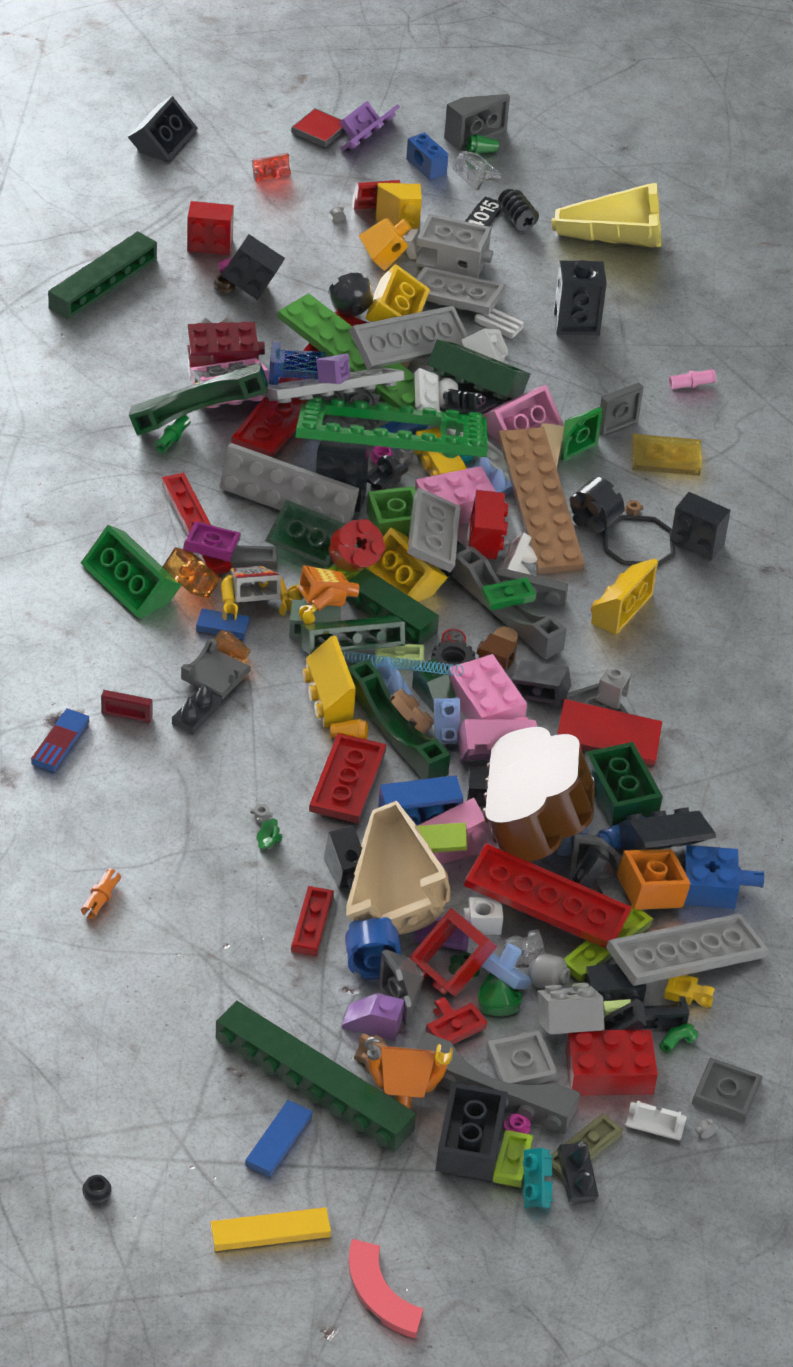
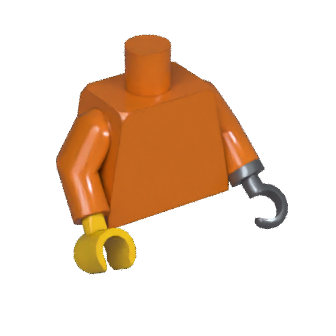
[365,1037,453,1110]

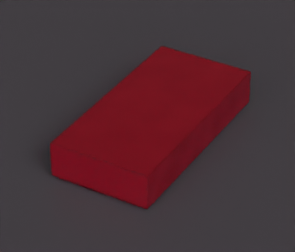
[101,690,153,723]

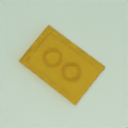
[632,434,701,476]

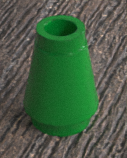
[467,134,499,154]

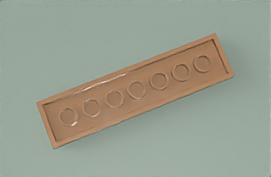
[498,427,585,574]

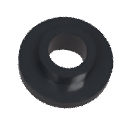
[82,1175,112,1203]

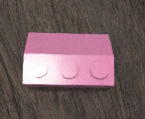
[482,385,564,444]

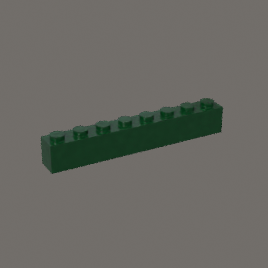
[215,1001,416,1152]

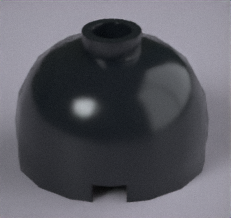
[328,273,374,317]

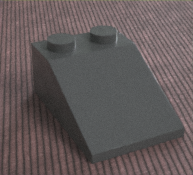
[444,94,510,150]

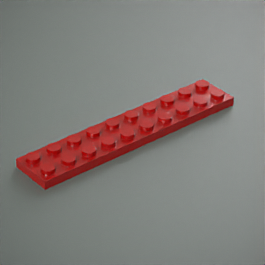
[231,311,369,458]

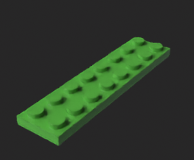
[277,293,417,410]

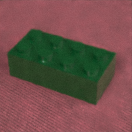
[428,339,531,400]

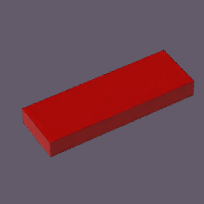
[291,886,334,957]

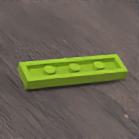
[564,905,653,982]

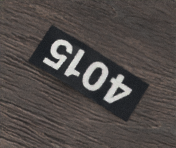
[465,196,501,226]

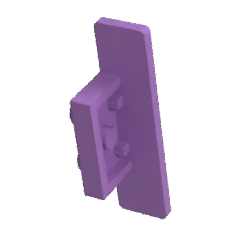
[339,101,400,151]

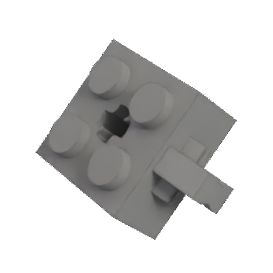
[537,983,604,1034]

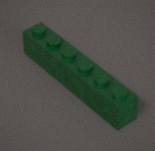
[48,231,157,319]

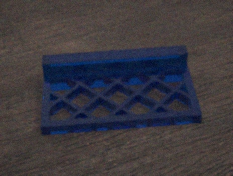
[269,341,326,385]

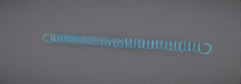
[302,650,464,676]

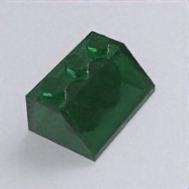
[265,499,345,568]

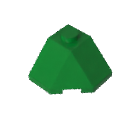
[560,407,603,461]

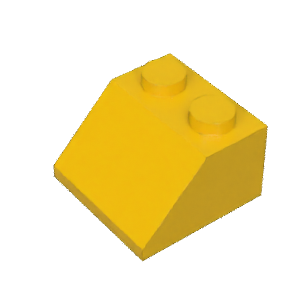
[376,183,422,234]

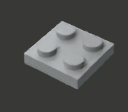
[486,1030,558,1085]

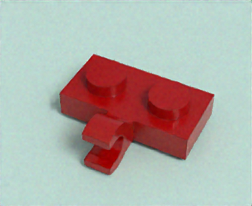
[425,997,487,1045]

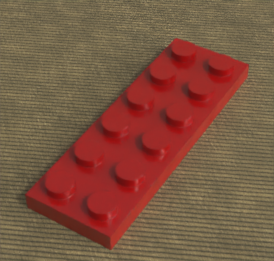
[464,843,632,948]

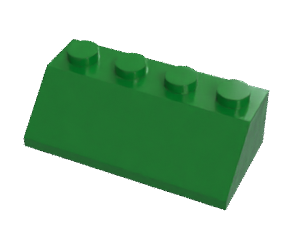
[81,525,182,619]

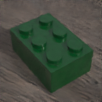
[585,742,663,827]

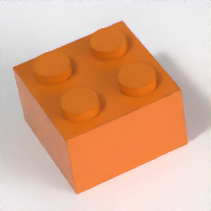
[617,849,691,910]

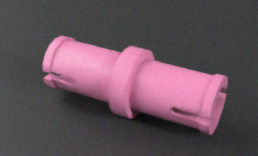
[669,369,716,390]

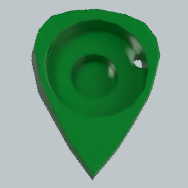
[477,972,522,1016]

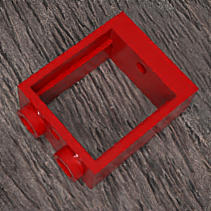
[409,908,498,997]

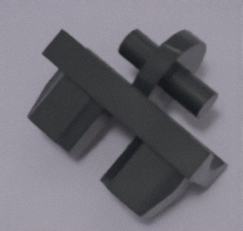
[367,455,409,491]

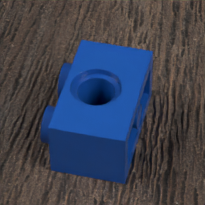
[406,132,449,180]

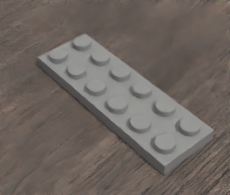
[349,306,468,370]
[260,367,404,403]
[220,443,359,530]
[606,913,769,986]

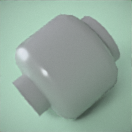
[528,953,570,990]

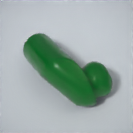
[659,1023,698,1053]

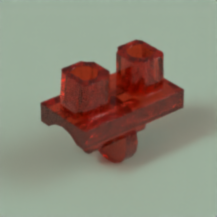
[252,153,291,181]

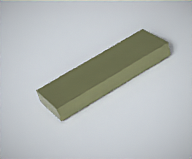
[551,1113,623,1182]

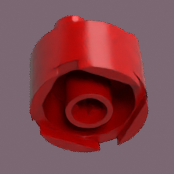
[329,519,385,573]

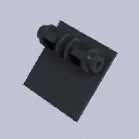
[440,389,503,415]

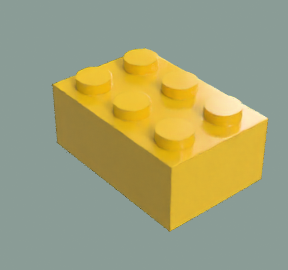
[365,264,430,322]

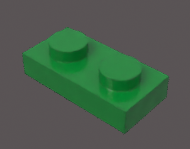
[481,577,536,611]

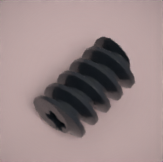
[497,189,539,231]

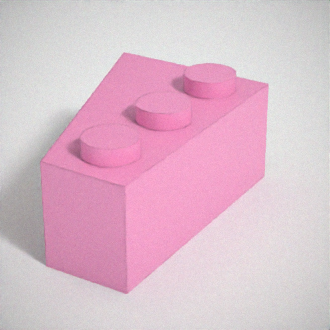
[457,717,537,761]

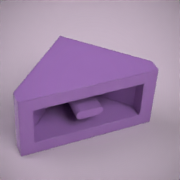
[317,354,351,384]

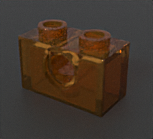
[162,547,221,599]

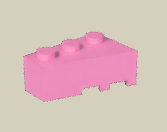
[418,798,497,864]

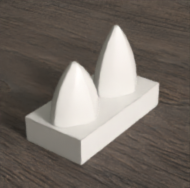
[501,533,537,575]

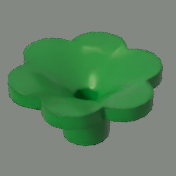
[256,818,283,850]

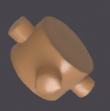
[624,500,643,516]

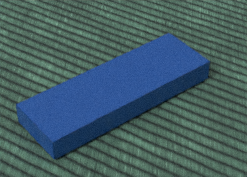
[245,1100,313,1178]

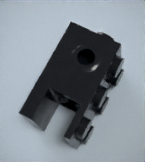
[553,260,607,336]

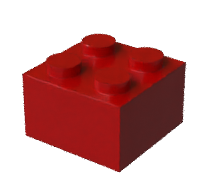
[187,201,234,255]
[468,490,509,560]

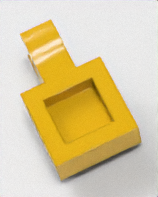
[664,975,715,1008]

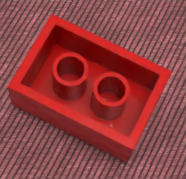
[565,1030,658,1096]

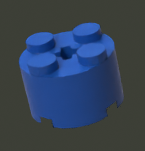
[345,917,402,980]

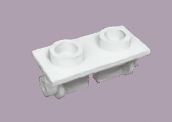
[626,1100,687,1141]

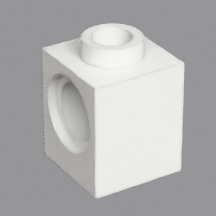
[463,897,503,935]

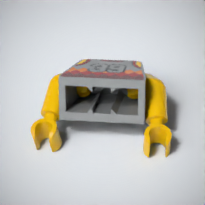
[221,566,293,620]

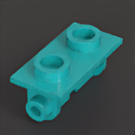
[523,1147,553,1208]

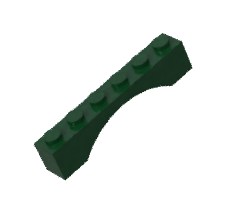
[129,362,269,436]
[348,659,450,779]

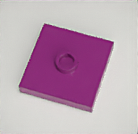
[183,521,241,562]

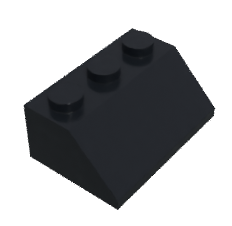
[128,96,198,162]
[618,807,716,853]

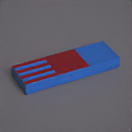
[31,708,90,772]

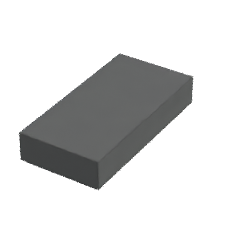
[230,545,278,569]

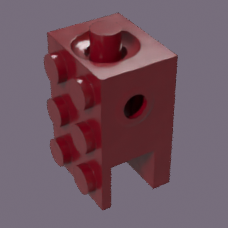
[187,321,265,381]

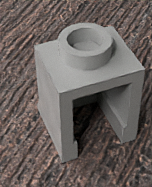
[595,666,632,710]

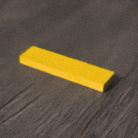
[210,1207,331,1251]

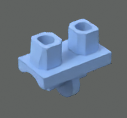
[434,698,460,744]

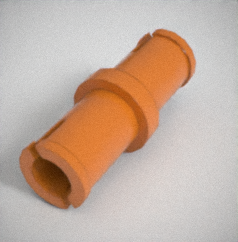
[81,869,121,919]

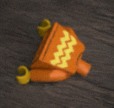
[288,565,359,624]

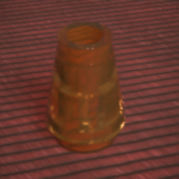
[214,630,251,662]

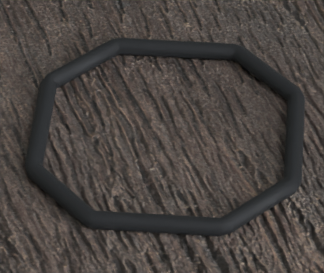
[603,515,675,567]

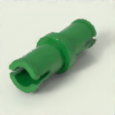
[154,415,191,453]

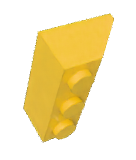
[368,528,448,602]
[590,558,658,635]
[302,636,355,728]

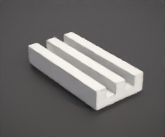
[475,308,524,339]

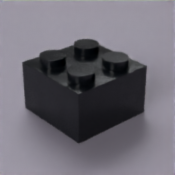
[221,234,285,300]
[670,492,731,561]

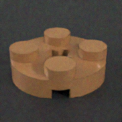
[390,689,434,734]

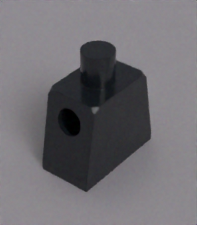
[323,825,362,890]

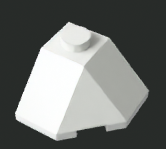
[462,328,508,364]

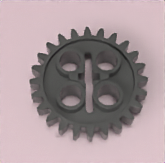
[313,387,383,430]

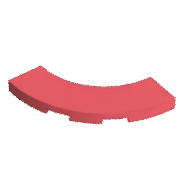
[349,1239,423,1339]

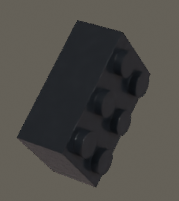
[316,440,370,512]
[435,1082,508,1181]

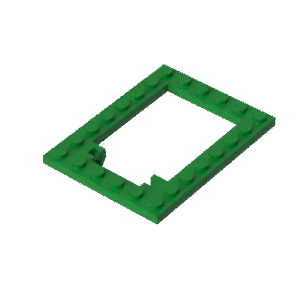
[296,395,488,458]

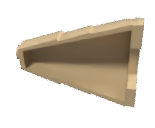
[346,801,451,934]

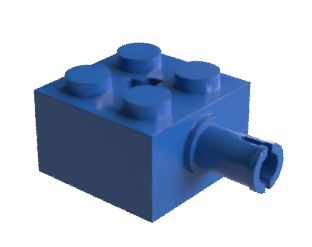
[682,845,765,909]

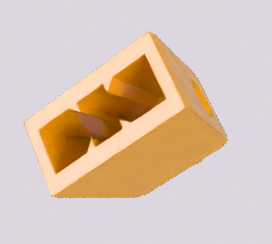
[359,218,412,271]

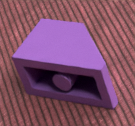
[342,993,404,1041]

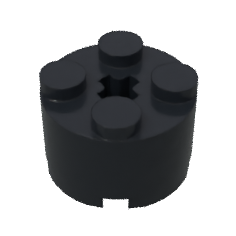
[569,477,625,534]

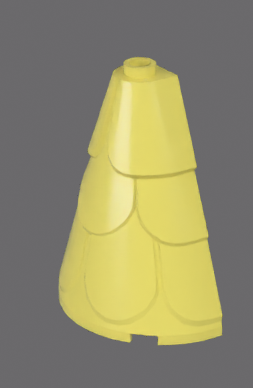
[552,183,662,248]

